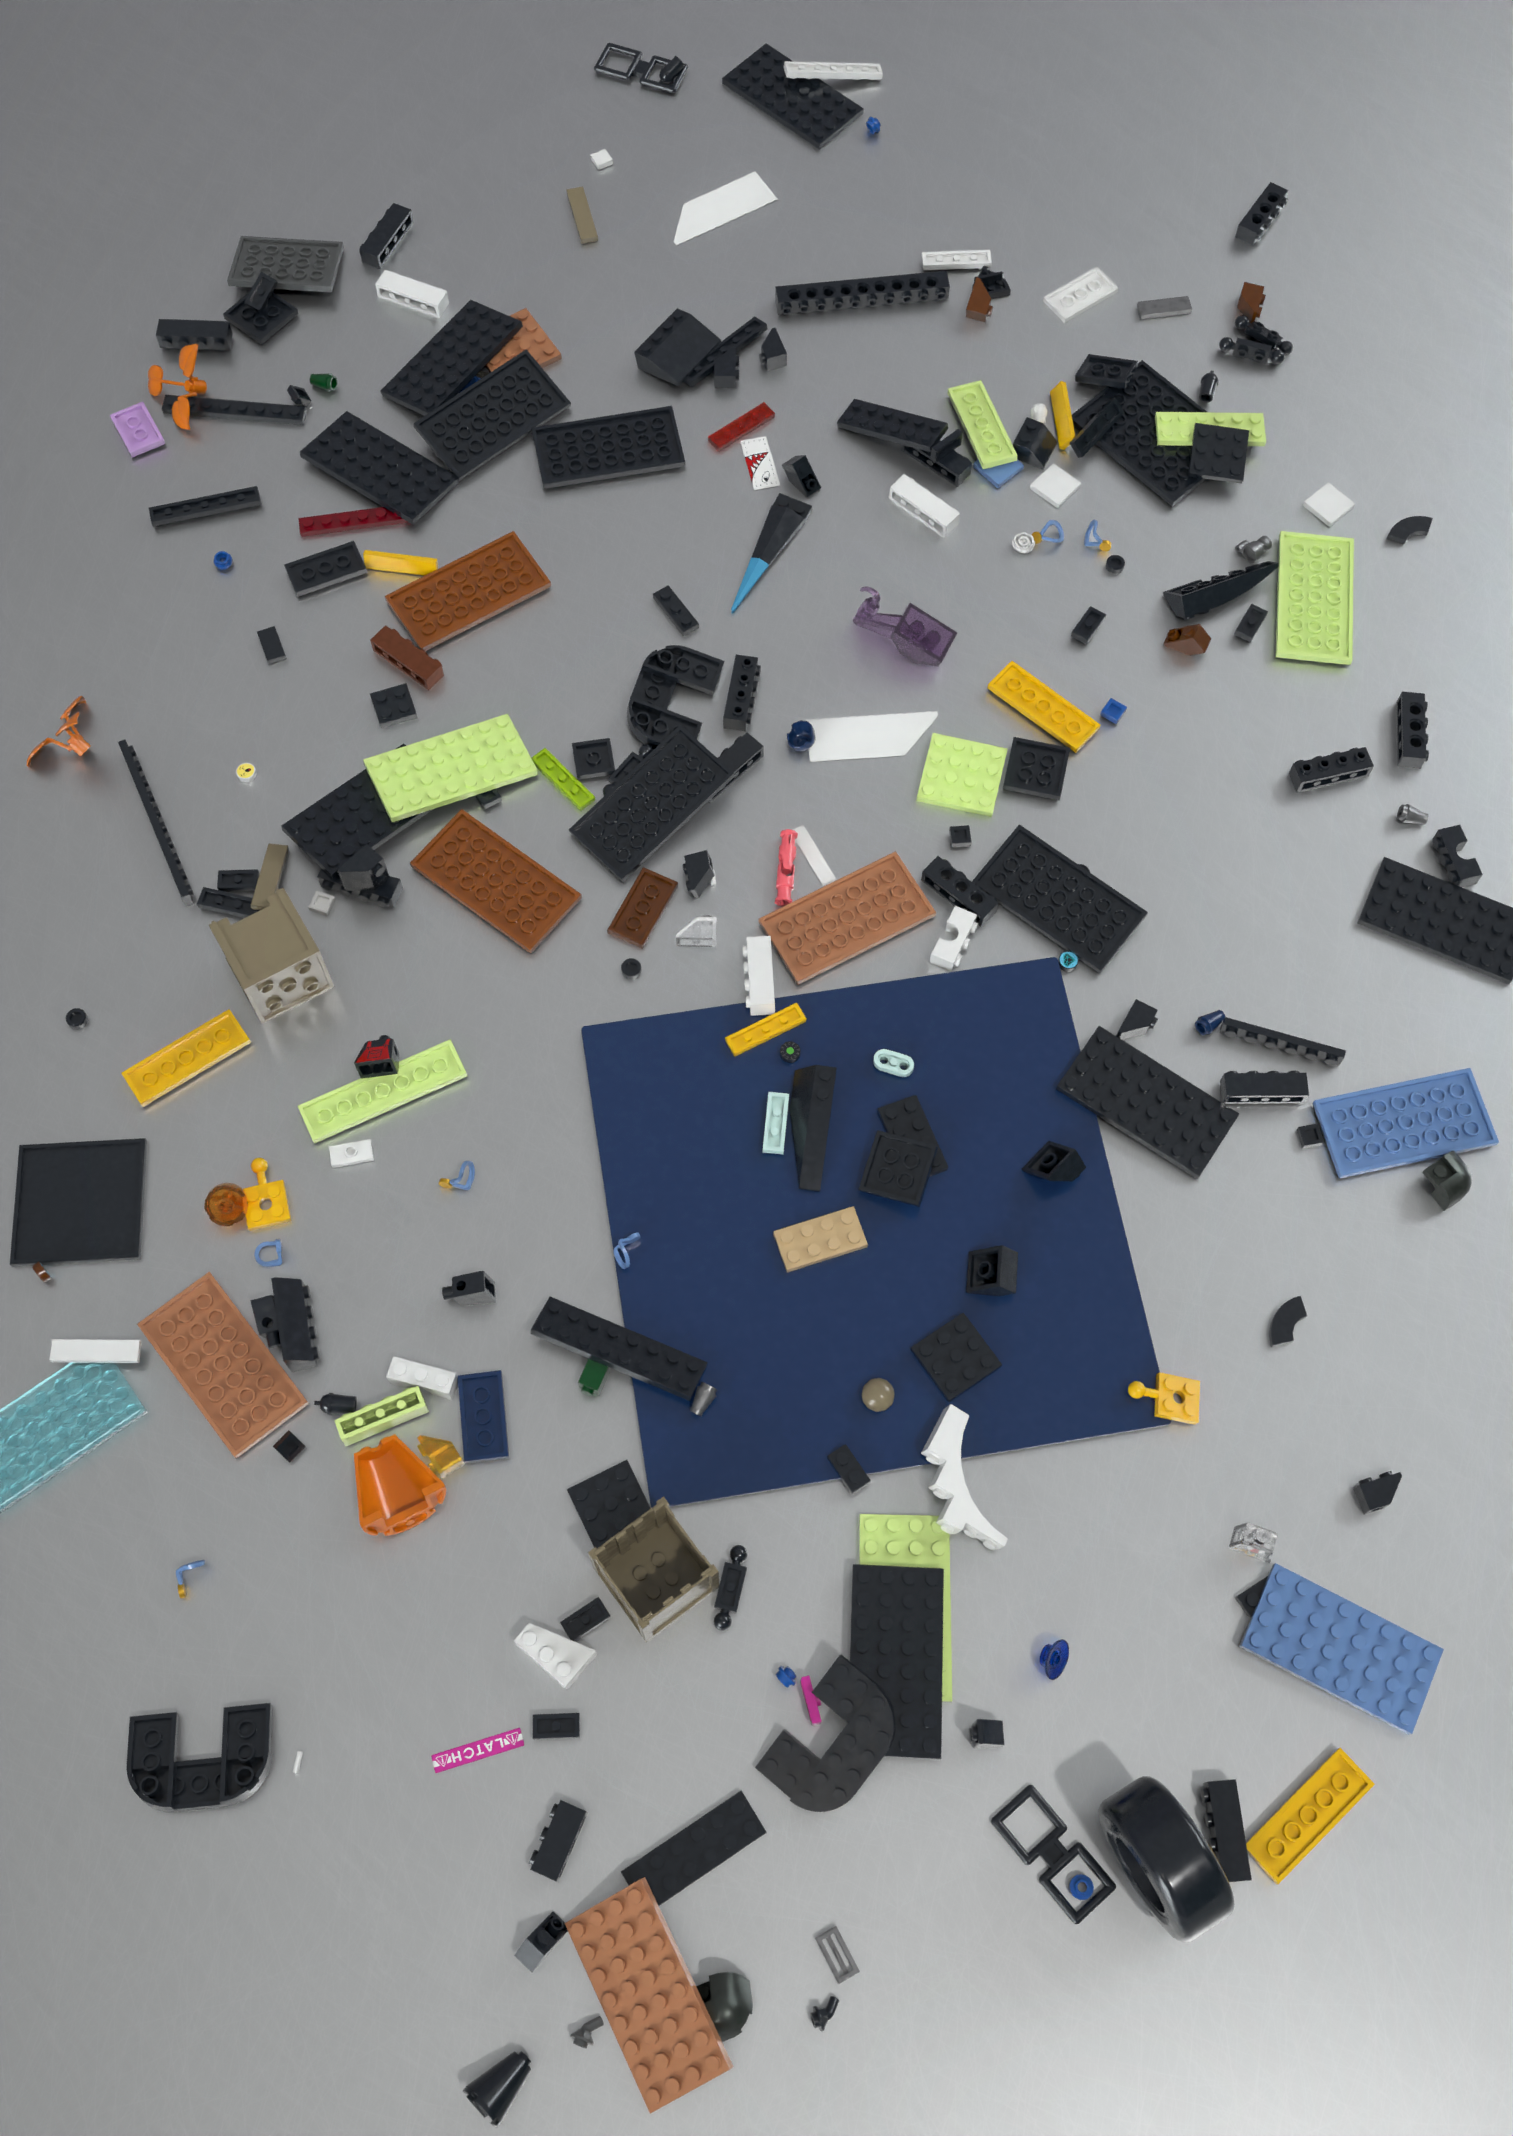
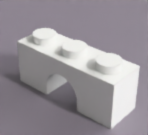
[930,906,978,972]
[386,1356,458,1400]

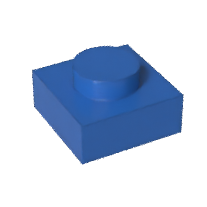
[1100,698,1127,724]

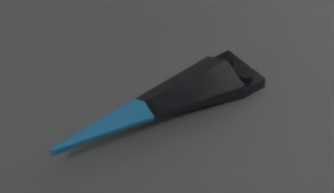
[731,493,812,613]

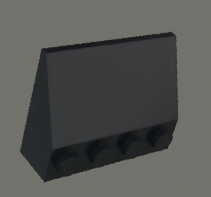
[634,308,721,386]

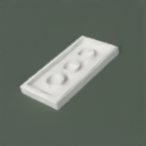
[1043,267,1119,323]

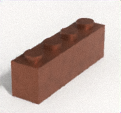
[370,625,444,690]

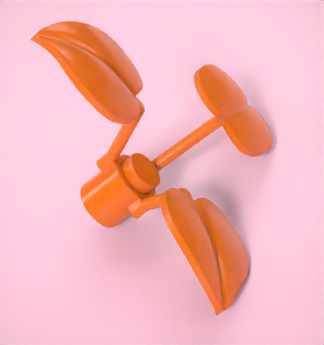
[148,344,207,430]
[27,696,91,767]

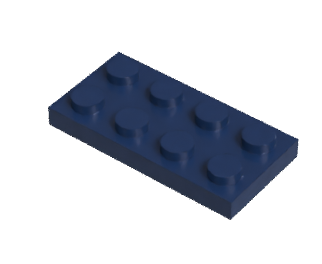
[458,1370,509,1463]

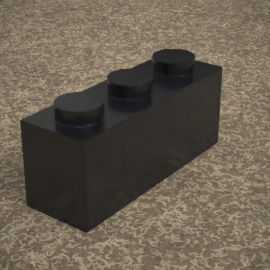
[529,1800,588,1882]

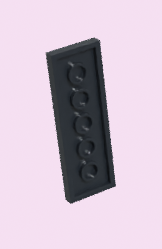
[837,399,948,452]
[621,1790,767,1906]

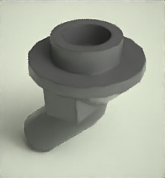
[570,2016,604,2049]

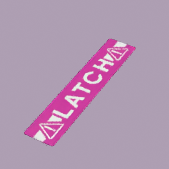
[431,1728,524,1773]

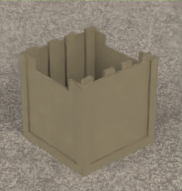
[209,888,334,1024]
[588,1496,719,1643]

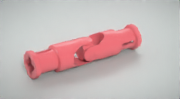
[775,829,798,907]

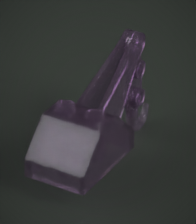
[853,586,957,667]

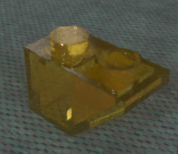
[417,1435,465,1479]

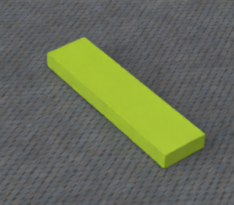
[531,748,595,811]

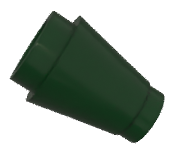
[310,373,338,392]

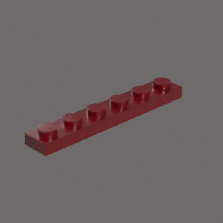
[298,507,409,537]

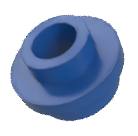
[866,117,881,134]
[214,551,233,569]
[776,1666,797,1688]
[1069,1874,1094,1900]

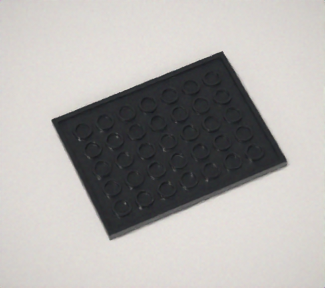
[1072,360,1207,507]

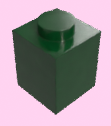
[578,1359,610,1396]

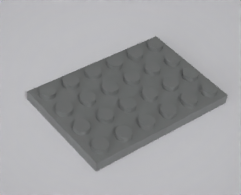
[227,236,344,292]

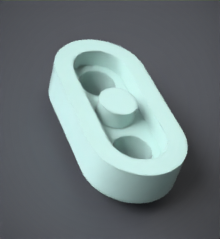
[873,1049,914,1077]

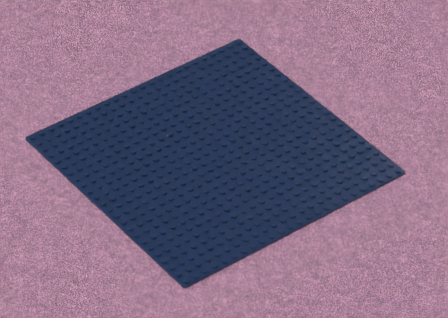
[581,957,1172,1508]

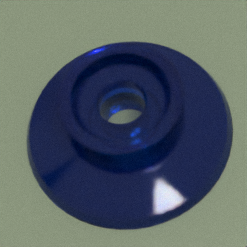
[1040,1639,1069,1680]

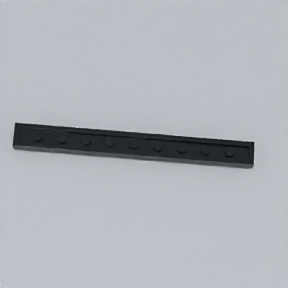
[118,739,194,907]

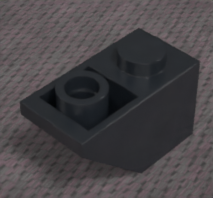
[714,348,739,388]
[782,455,821,497]
[683,850,715,899]
[1353,1471,1402,1515]
[969,1719,1004,1748]
[514,1912,568,1972]

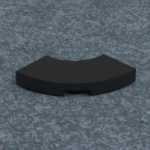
[1387,516,1433,544]
[1269,1296,1307,1347]

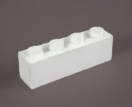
[375,270,449,318]
[889,474,960,538]
[743,936,775,1016]

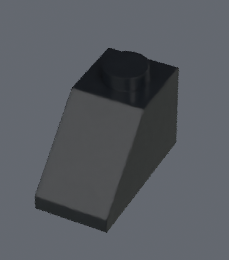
[759,328,787,371]
[1116,999,1158,1040]

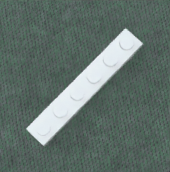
[784,61,883,80]

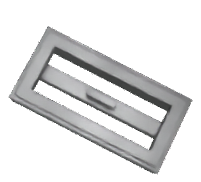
[815,1926,860,1984]

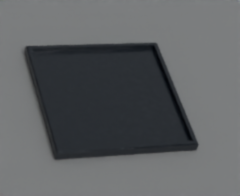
[10,1138,147,1267]

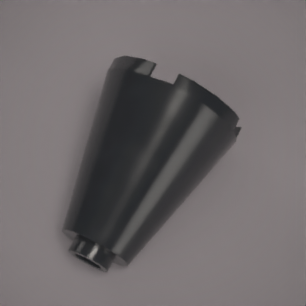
[463,2051,531,2128]

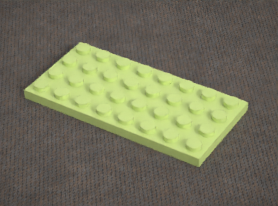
[1275,531,1354,665]
[363,714,538,822]
[859,1514,952,1702]

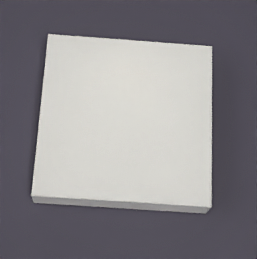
[1030,463,1081,508]
[1303,482,1355,527]

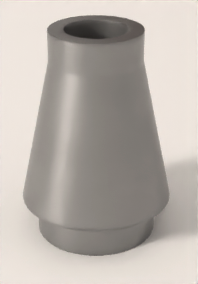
[1397,804,1428,825]
[690,1382,717,1417]

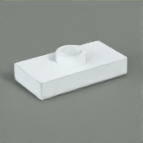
[329,1139,374,1168]

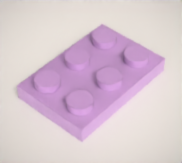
[110,402,165,457]

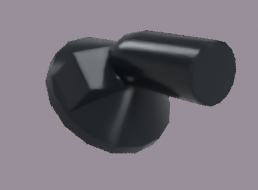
[810,1996,839,2032]

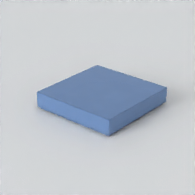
[973,460,1024,488]

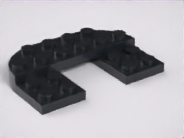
[627,645,725,747]
[755,1654,896,1812]
[126,1703,273,1812]

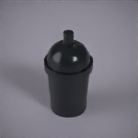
[659,55,685,84]
[1199,370,1219,403]
[314,1393,357,1415]

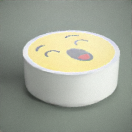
[236,763,257,783]

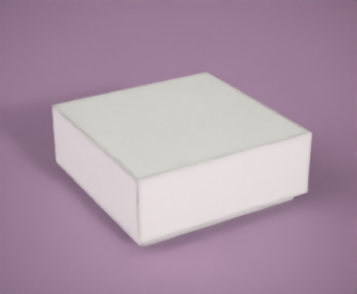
[590,149,613,170]
[308,891,336,916]

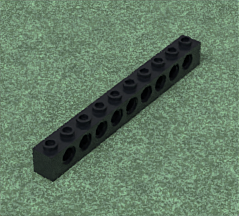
[775,271,950,315]

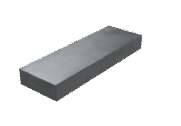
[1137,296,1192,319]

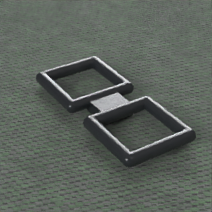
[594,43,688,94]
[991,1785,1116,1924]

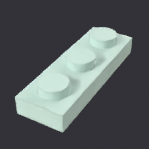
[763,1092,789,1154]

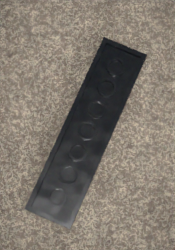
[530,1296,708,1401]

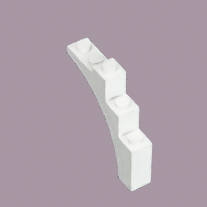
[921,1404,1008,1550]

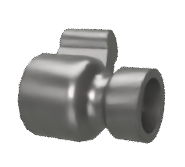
[1235,536,1272,563]

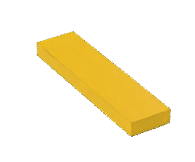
[1050,381,1075,450]
[363,550,438,576]
[725,1003,807,1056]

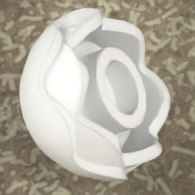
[1012,532,1035,554]

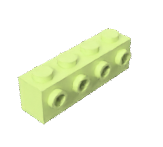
[334,1386,429,1446]

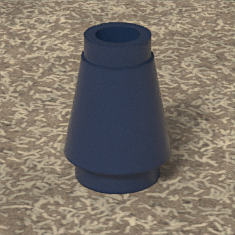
[1195,1010,1226,1035]

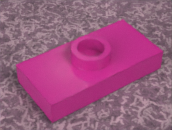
[800,1675,822,1726]

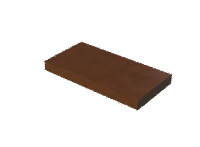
[607,867,678,949]

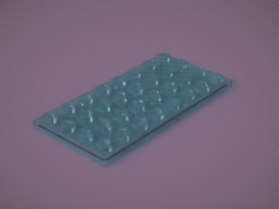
[0,1363,148,1514]

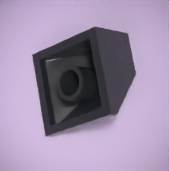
[1022,1141,1086,1182]

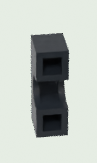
[1432,825,1483,887]

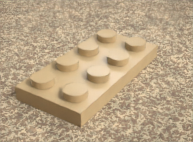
[773,1206,868,1272]

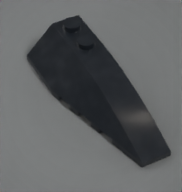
[1163,561,1279,620]
[790,1065,837,1192]

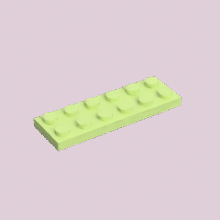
[947,380,1018,469]
[1155,412,1266,446]

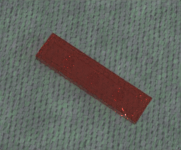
[708,402,775,452]

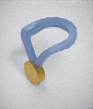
[1084,519,1112,551]
[1031,520,1064,544]
[439,1161,475,1190]
[176,1560,205,1598]

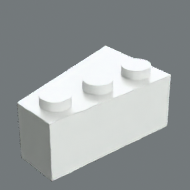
[514,1623,598,1690]

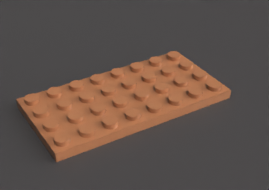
[759,851,936,985]
[137,1272,309,1459]
[565,1877,734,2114]

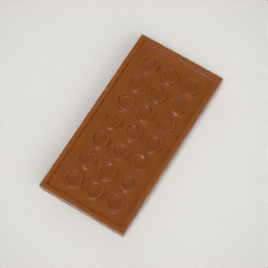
[385,531,551,651]
[410,809,582,954]

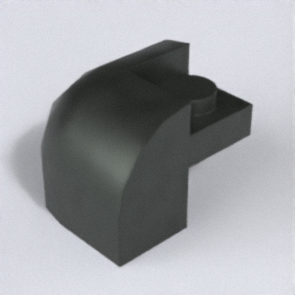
[1422,1151,1472,1211]
[696,1972,753,2042]

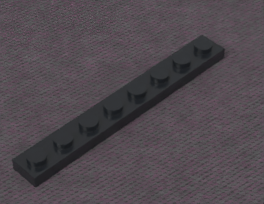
[162,395,307,425]

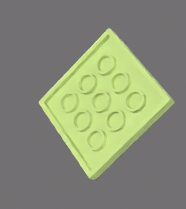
[916,733,1008,817]

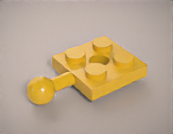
[241,1157,292,1231]
[1128,1372,1200,1425]

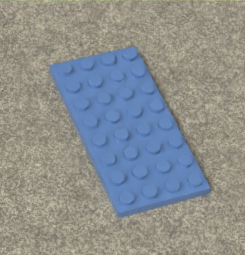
[1312,1068,1499,1179]
[1239,1563,1444,1735]

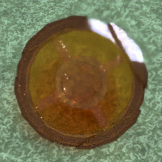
[204,1182,249,1226]

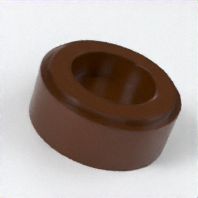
[32,1261,52,1283]

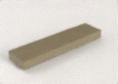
[566,186,598,244]
[251,843,289,910]

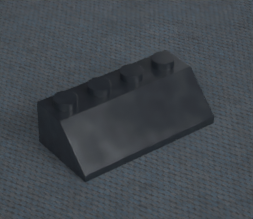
[271,1277,320,1372]

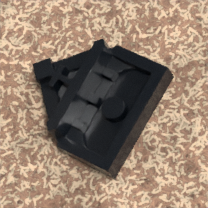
[972,266,1011,299]

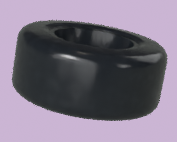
[1098,1776,1234,1943]

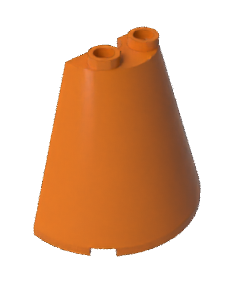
[354,1434,446,1536]

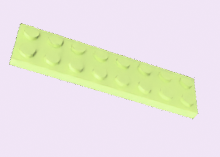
[298,1039,467,1144]

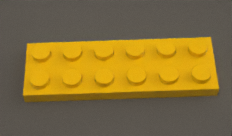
[987,661,1101,753]
[121,1009,251,1107]
[1246,1748,1375,1884]

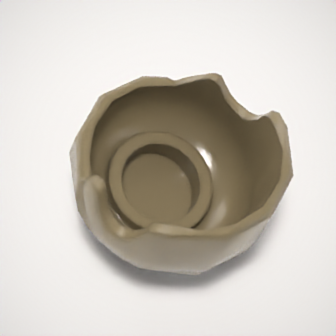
[862,1378,895,1412]

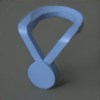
[613,1232,641,1269]
[254,1239,282,1267]

